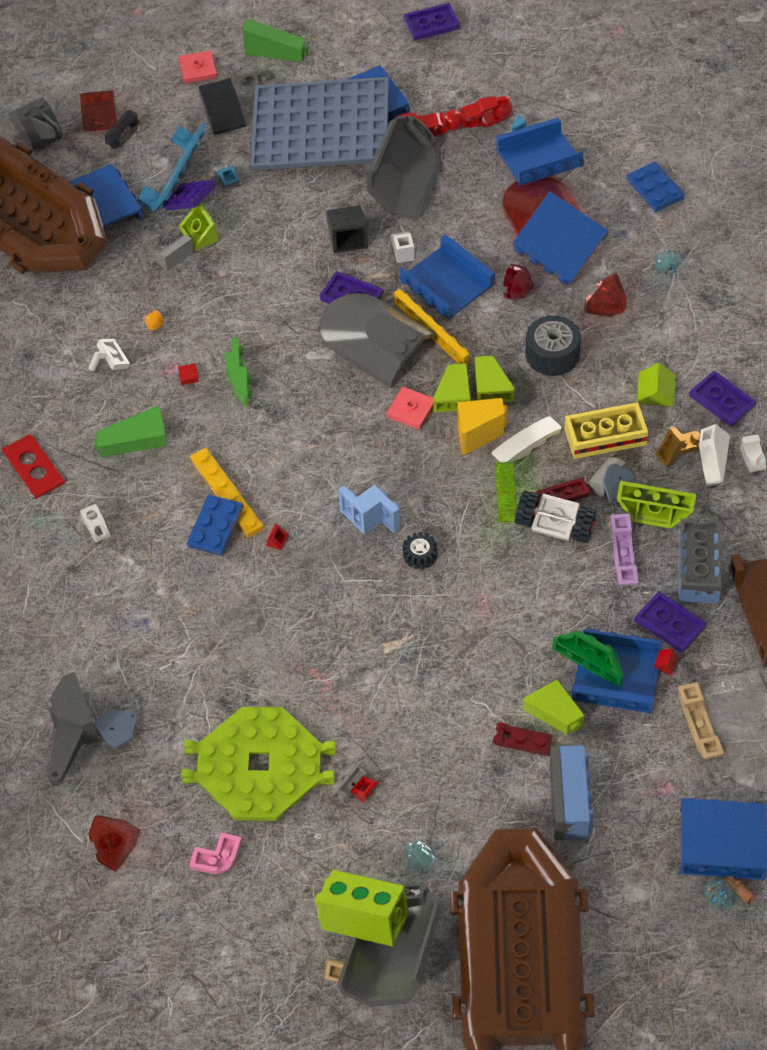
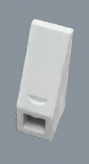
[699,424,730,487]

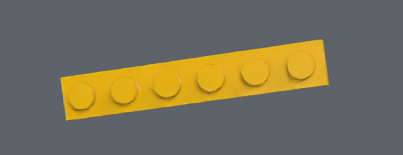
[394,289,470,366]
[190,448,264,538]

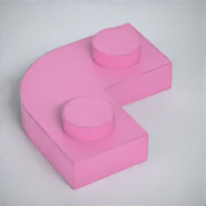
[189,833,242,874]

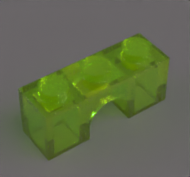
[494,462,517,523]

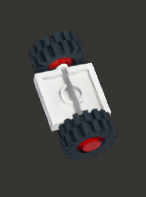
[515,490,597,543]

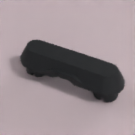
[104,110,139,149]

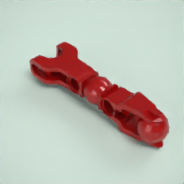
[394,96,513,137]

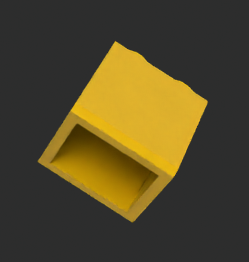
[457,398,508,455]

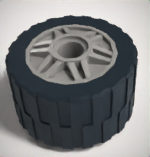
[525,315,581,376]

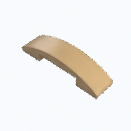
[678,682,724,760]

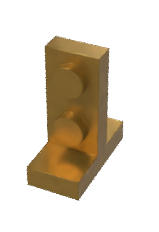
[656,427,700,467]

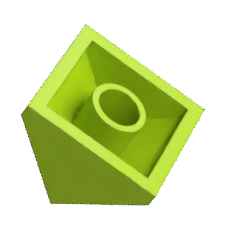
[179,202,218,250]
[637,362,676,406]

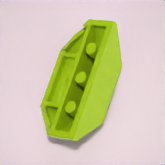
[617,481,696,529]

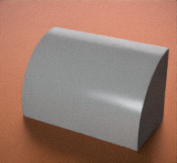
[155,235,194,271]
[587,457,626,498]

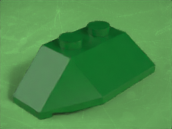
[552,631,623,688]

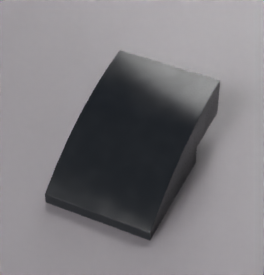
[198,78,246,135]

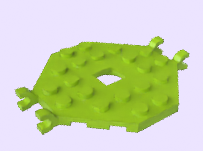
[181,707,336,821]

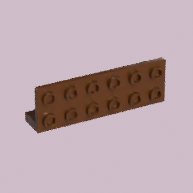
[729,554,767,667]

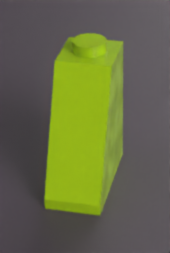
[475,356,514,402]
[433,363,470,413]
[523,679,584,735]

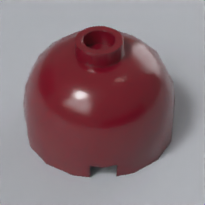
[503,264,534,300]

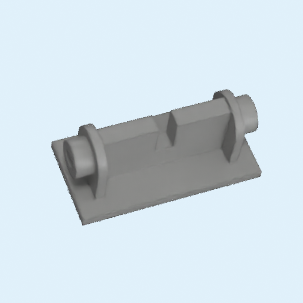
[330,761,369,802]

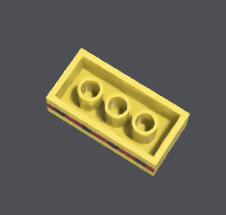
[564,402,648,459]

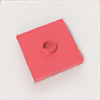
[179,51,217,83]
[386,386,433,430]

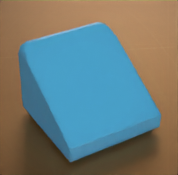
[511,115,526,132]
[216,165,240,187]

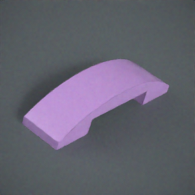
[610,514,638,586]

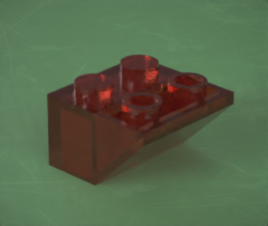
[80,90,117,132]

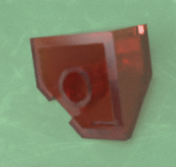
[584,273,627,317]
[88,815,141,872]

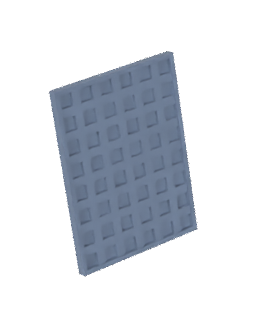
[251,77,389,170]

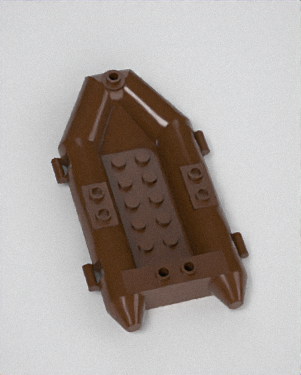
[0,136,108,274]
[450,828,595,1050]

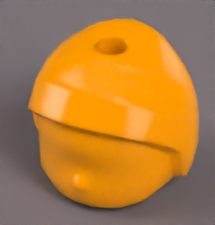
[145,310,165,331]

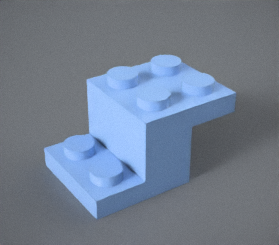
[338,485,400,535]

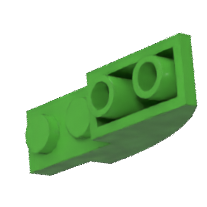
[224,337,252,407]

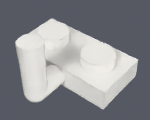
[89,339,130,371]

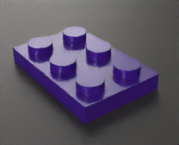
[403,2,460,41]
[163,180,217,211]
[319,271,384,304]
[689,370,756,427]
[634,591,707,654]

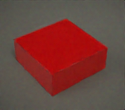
[178,363,199,385]

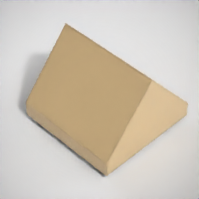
[324,958,344,982]

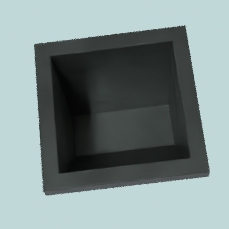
[326,205,368,253]

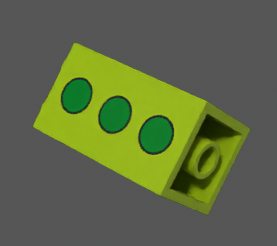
[315,870,409,947]

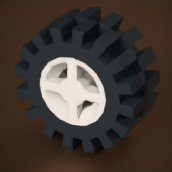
[403,532,437,570]

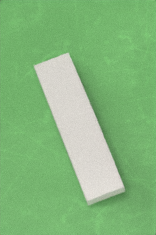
[492,416,562,465]

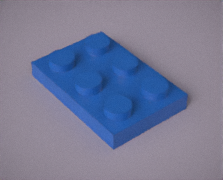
[626,161,685,212]
[186,494,244,556]

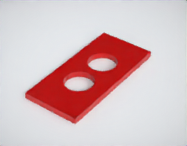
[1,433,65,499]

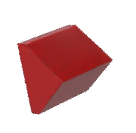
[266,523,289,550]
[654,649,678,675]
[350,776,378,803]

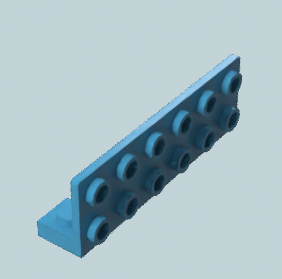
[136,122,206,212]

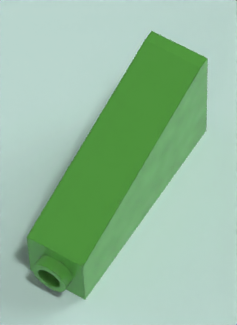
[242,19,308,62]
[94,405,167,457]

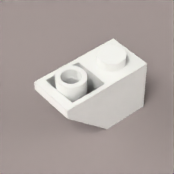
[390,232,415,263]

